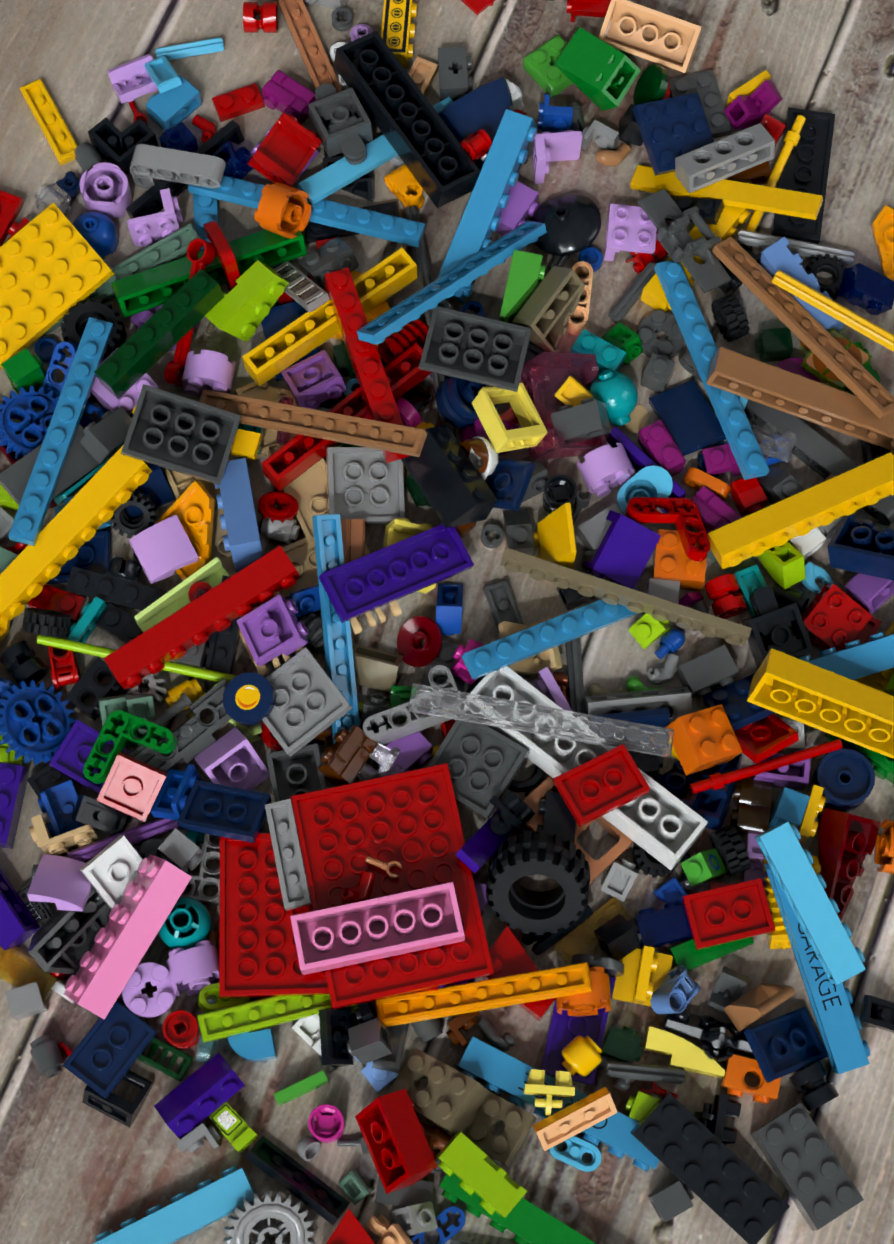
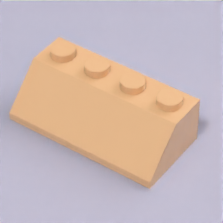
[598,0,702,73]

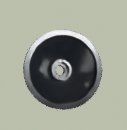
[531,193,601,256]

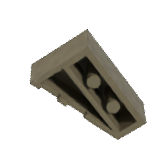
[512,266,585,357]

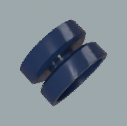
[436,376,499,428]
[811,748,875,813]

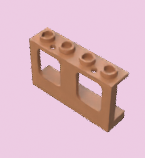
[523,776,633,886]

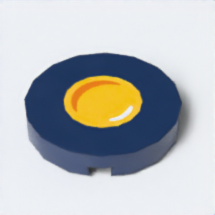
[223,672,275,725]

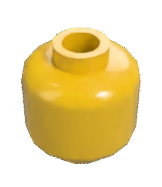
[562,1035,602,1077]

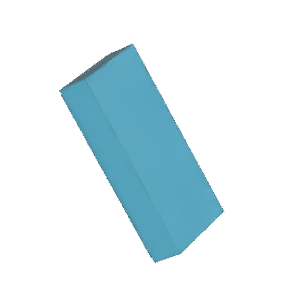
[144,56,182,94]

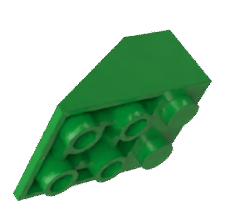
[554,27,641,111]

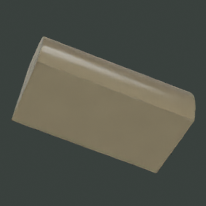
[352,644,403,693]

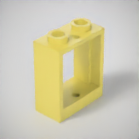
[472,383,548,453]

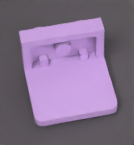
[127,188,183,247]

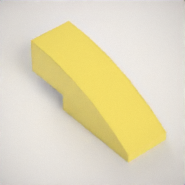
[643,1026,725,1078]

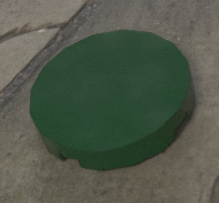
[633,64,669,105]

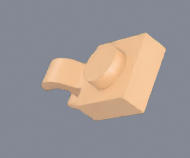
[366,1214,414,1244]

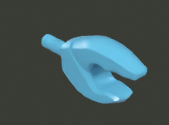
[801,561,834,594]

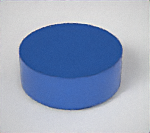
[578,247,603,272]
[34,337,58,363]

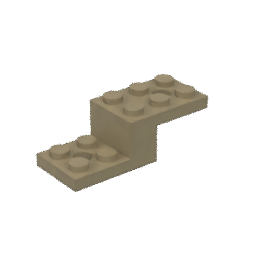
[387,1047,537,1167]

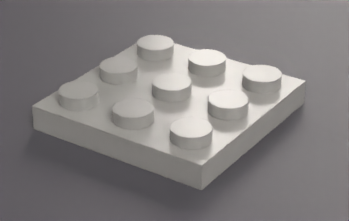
[326,447,405,524]
[262,647,352,757]

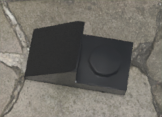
[860,995,894,1033]

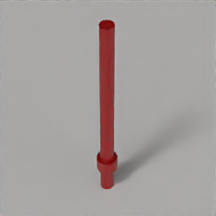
[690,739,843,794]

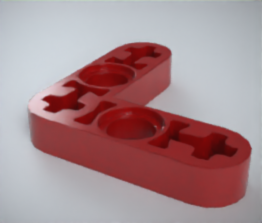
[203,220,240,292]
[625,497,711,562]

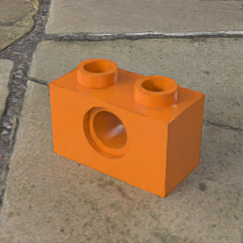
[720,1054,781,1104]

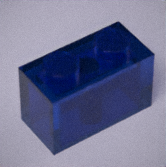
[838,263,894,316]
[633,901,693,949]

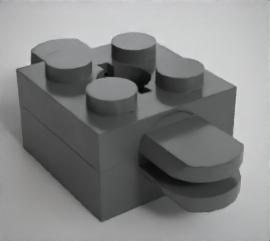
[308,83,373,165]

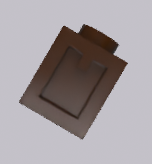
[446,1011,480,1048]

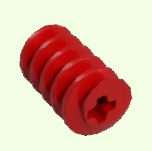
[378,319,429,364]

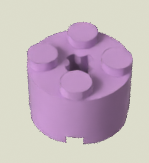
[80,162,132,219]
[181,350,236,396]
[577,443,635,498]
[166,940,219,997]
[122,962,176,1019]

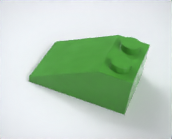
[500,250,546,324]

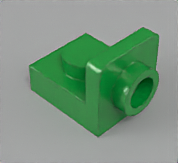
[602,322,643,365]

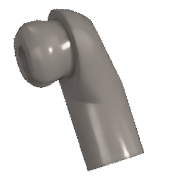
[647,654,680,684]

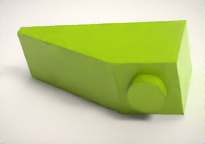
[757,541,806,589]

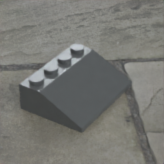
[419,306,532,392]
[121,384,241,485]

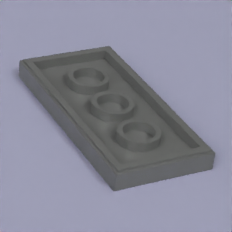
[0,424,105,505]

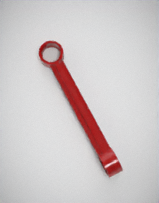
[164,238,215,387]

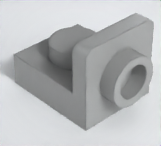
[581,120,619,151]
[600,857,640,902]
[176,1123,221,1154]
[392,1201,438,1237]

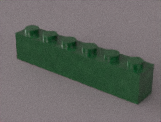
[94,269,224,399]

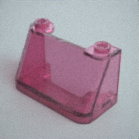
[520,352,607,460]

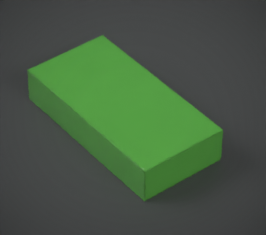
[273,1070,329,1106]

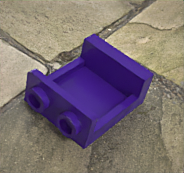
[583,510,661,589]

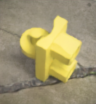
[524,1069,575,1116]

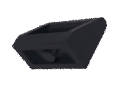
[82,1070,154,1128]

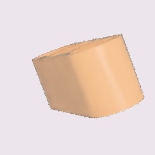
[565,261,593,336]

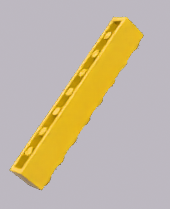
[242,248,417,387]
[0,446,152,620]
[708,452,894,570]

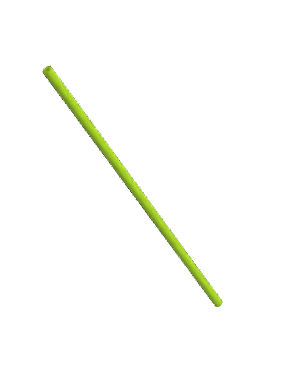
[37,634,407,722]

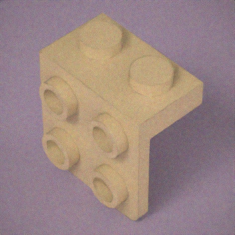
[498,618,562,676]
[29,814,99,857]

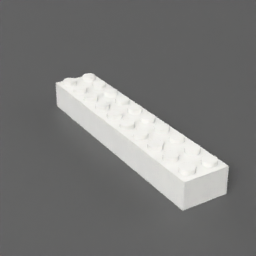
[464,666,708,870]

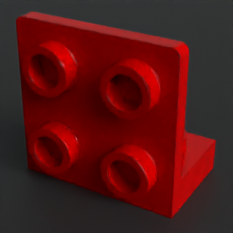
[801,584,872,651]

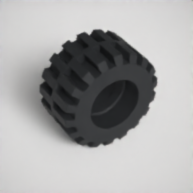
[61,299,127,361]

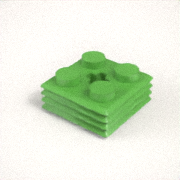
[523,34,573,98]

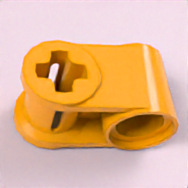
[383,164,424,210]

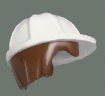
[460,436,499,481]

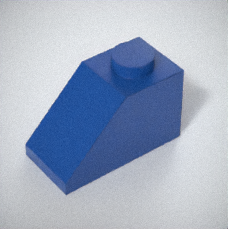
[436,583,463,636]

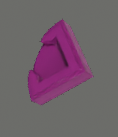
[678,591,704,608]

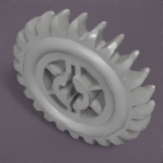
[223,1190,316,1244]

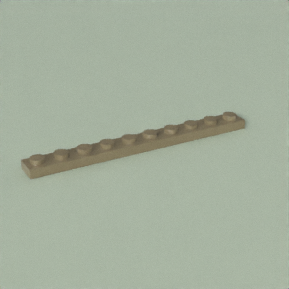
[500,547,752,646]

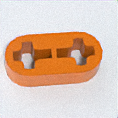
[683,467,731,501]

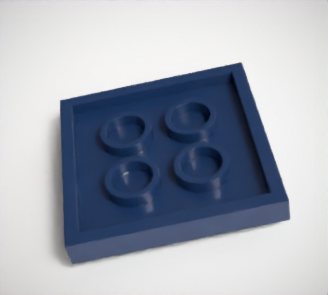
[632,93,714,176]

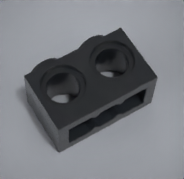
[66,657,123,721]

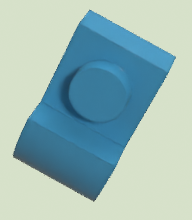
[228,1029,277,1062]

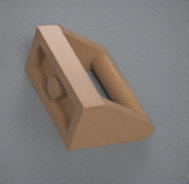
[724,983,795,1032]

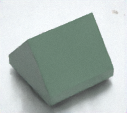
[339,1168,374,1205]

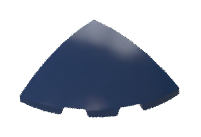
[438,77,513,171]
[653,753,742,831]

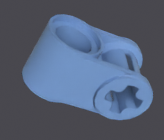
[651,965,700,1015]

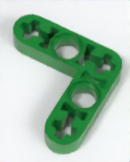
[83,710,177,784]

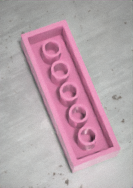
[64,854,192,1020]
[290,882,465,975]

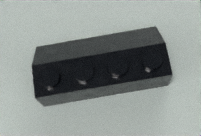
[401,425,497,528]

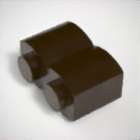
[730,778,774,835]

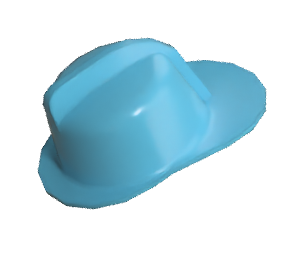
[617,465,673,514]

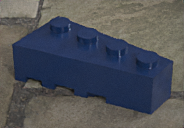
[827,514,894,581]

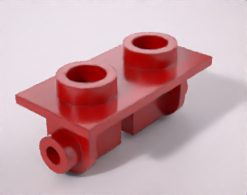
[625,232,668,274]

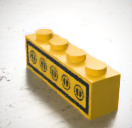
[381,0,417,68]

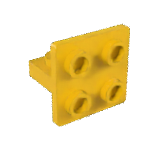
[612,946,673,1007]

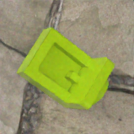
[628,613,673,649]

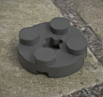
[637,310,685,358]

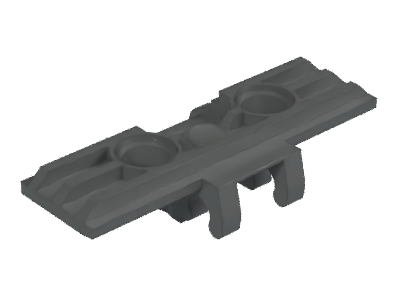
[638,189,731,293]
[128,678,231,772]

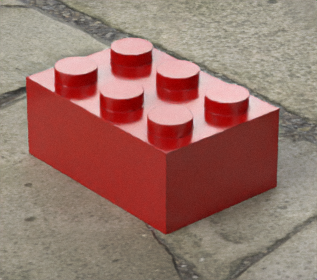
[355,1089,438,1194]

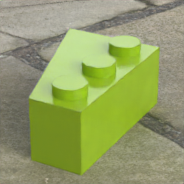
[436,1131,528,1218]

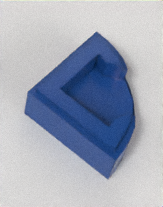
[653,876,688,904]

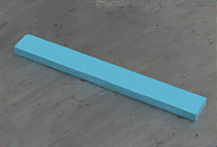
[298,97,453,205]

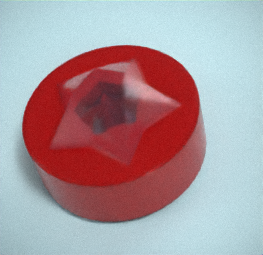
[188,582,212,603]

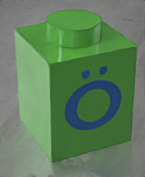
[680,848,727,887]

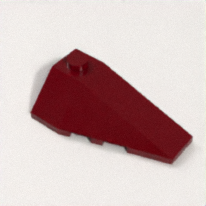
[818,808,880,921]

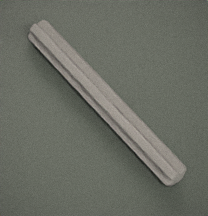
[737,229,855,265]

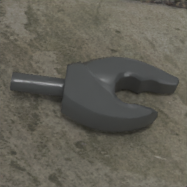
[132,838,176,866]

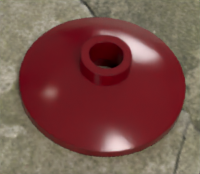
[397,616,442,667]

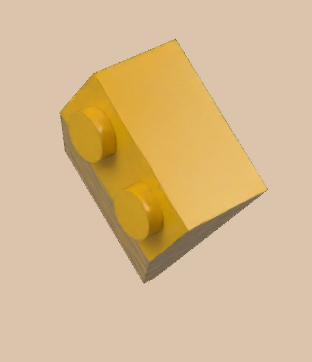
[532,503,576,569]

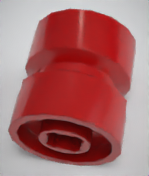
[243,2,278,33]
[704,574,747,619]
[163,1010,201,1050]

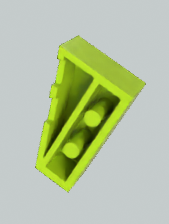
[205,260,289,342]

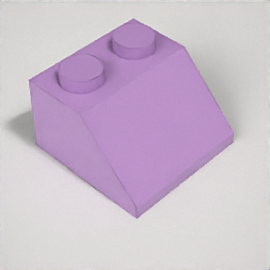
[91,348,158,415]
[194,727,270,790]

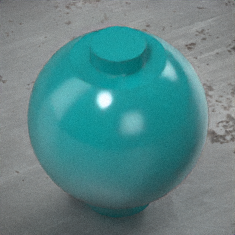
[589,369,638,427]
[159,897,211,950]

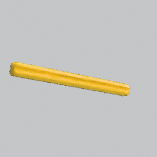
[772,270,894,352]

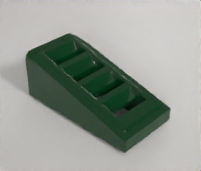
[137,1037,194,1082]

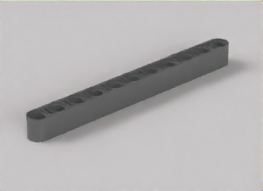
[679,349,894,526]

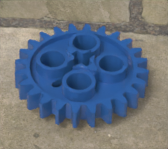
[0,386,60,459]
[0,680,76,765]

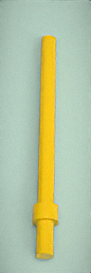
[746,115,806,246]

